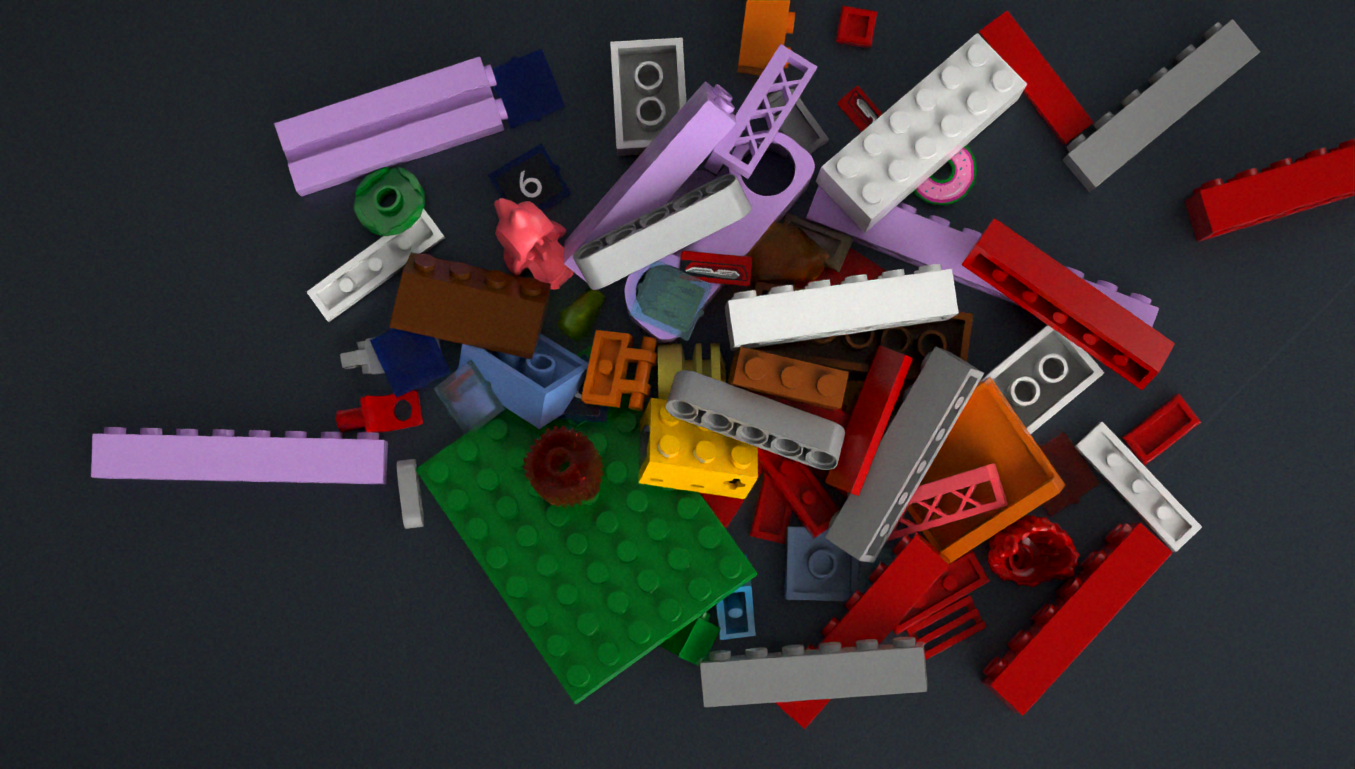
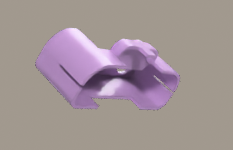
[625,130,815,345]

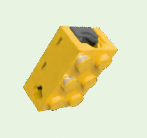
[638,398,758,499]

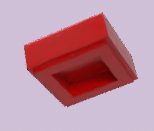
[835,5,877,48]

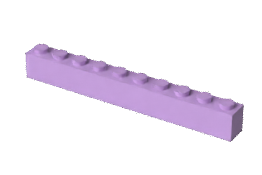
[805,186,1159,327]

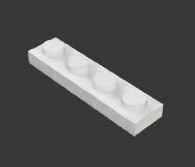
[307,208,445,322]
[1074,421,1202,552]

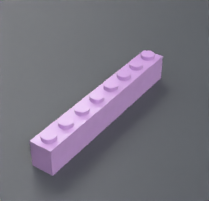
[91,427,388,484]

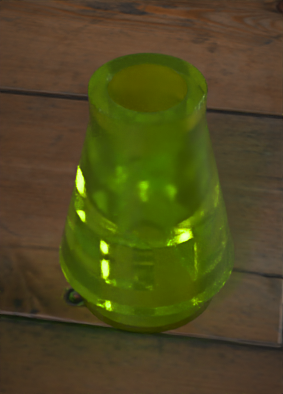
[556,287,606,341]

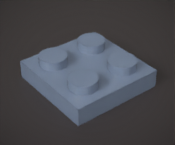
[784,527,859,601]

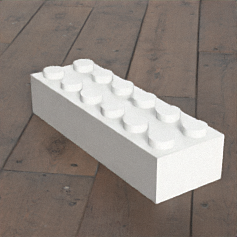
[816,33,1027,233]
[724,264,959,351]

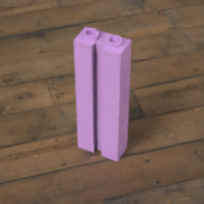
[274,57,508,197]
[564,81,736,281]

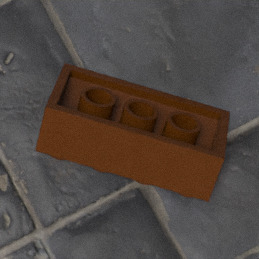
[390,252,551,360]

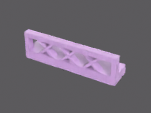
[704,44,817,179]

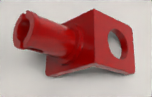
[336,390,423,433]

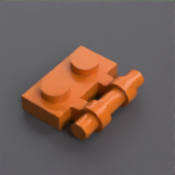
[581,330,658,411]

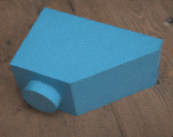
[716,554,756,640]

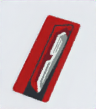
[837,86,882,132]
[679,251,752,286]

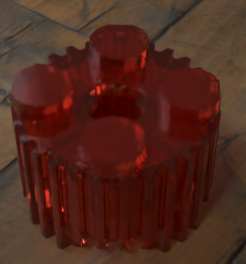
[523,425,604,508]

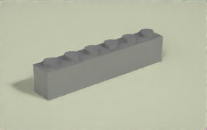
[1062,19,1260,193]
[825,347,984,563]
[700,637,927,707]

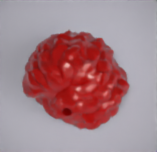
[987,515,1079,587]

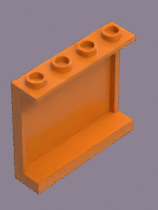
[908,376,1065,563]

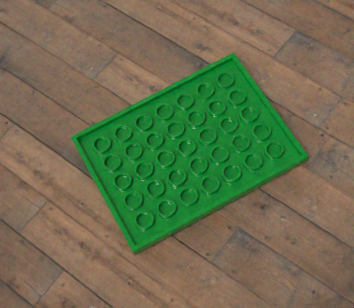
[416,344,758,704]

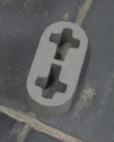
[397,459,424,529]

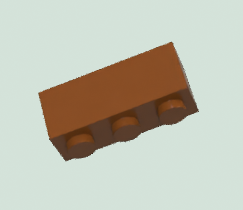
[727,347,849,411]

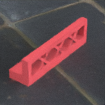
[887,463,1008,541]

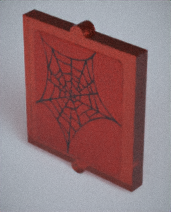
[1038,432,1100,517]

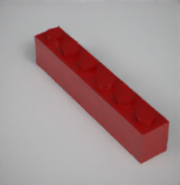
[961,218,1175,390]
[775,532,950,729]

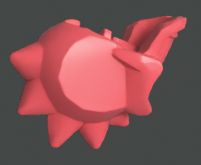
[494,198,574,290]

